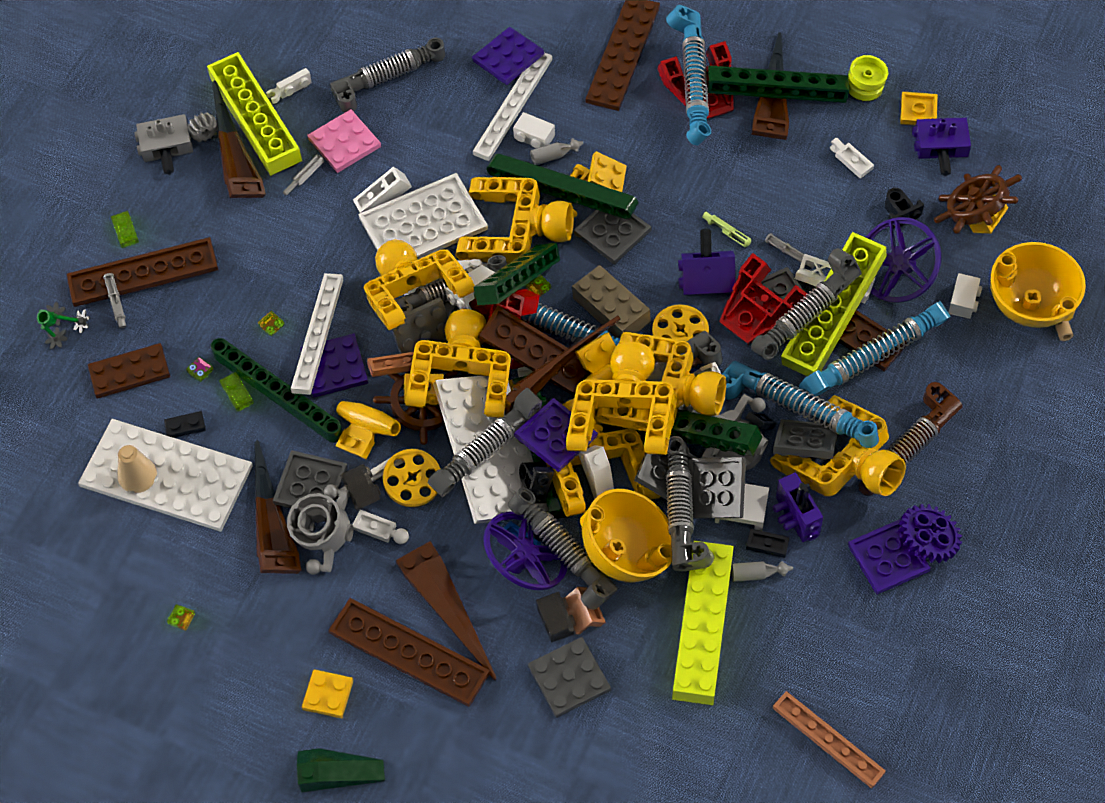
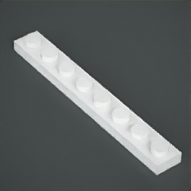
[473,52,552,161]
[291,273,343,395]

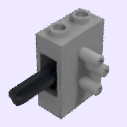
[134,114,193,175]

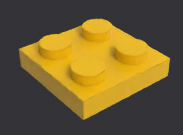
[900,92,938,125]
[588,151,627,192]
[302,669,354,719]

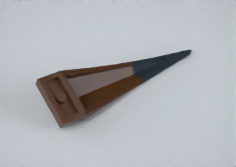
[751,32,789,140]
[212,80,266,198]
[255,440,301,574]

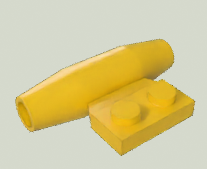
[574,333,616,393]
[335,401,401,459]

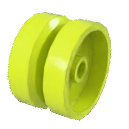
[848,55,889,101]

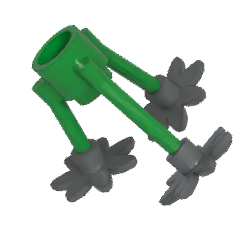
[37,302,90,349]

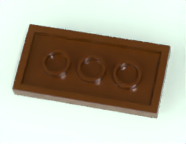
[838,310,907,372]
[88,343,171,399]

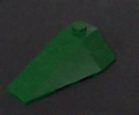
[297,748,385,793]

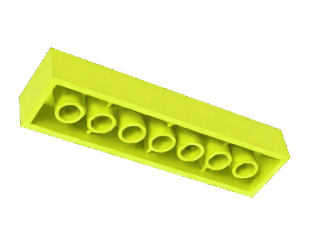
[207,52,302,176]
[781,232,886,376]
[672,541,734,705]

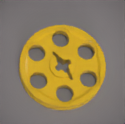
[652,305,709,341]
[383,449,440,507]

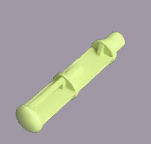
[702,212,751,248]

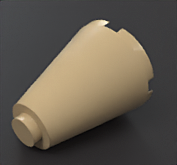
[117,445,157,493]

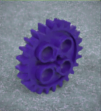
[898,504,962,563]

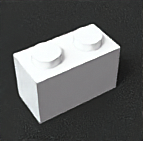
[513,112,555,148]
[948,273,982,319]

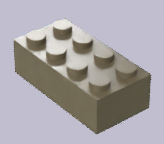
[572,265,651,338]

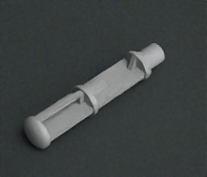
[765,233,815,268]
[103,273,126,328]

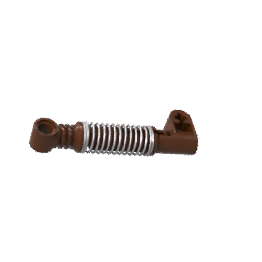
[859,382,962,496]

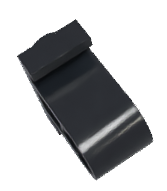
[884,188,924,229]
[519,462,554,504]

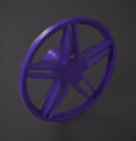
[866,217,941,303]
[483,511,568,590]

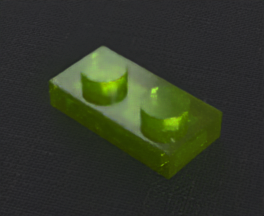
[111,211,139,248]
[219,372,254,412]

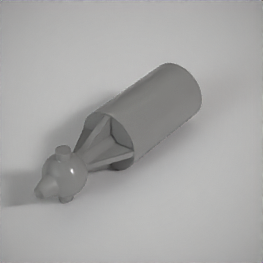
[530,138,583,165]
[732,561,793,582]

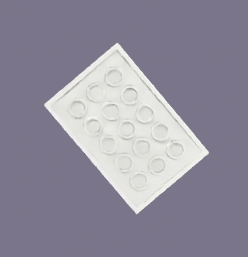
[358,173,488,259]

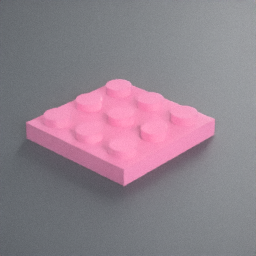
[307,109,381,173]

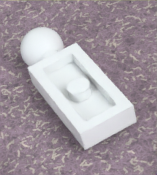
[353,510,409,544]

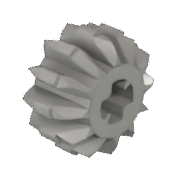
[187,112,218,142]

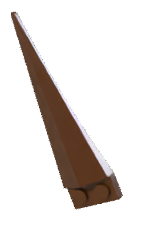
[504,315,621,415]
[396,541,496,681]

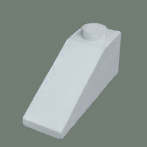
[353,167,412,213]
[578,445,614,499]

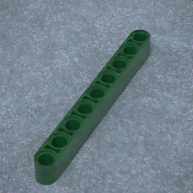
[486,154,638,219]
[211,338,342,443]

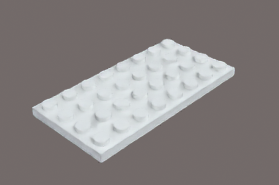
[433,375,549,524]
[78,419,253,532]

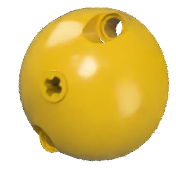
[990,242,1086,328]
[580,489,672,582]

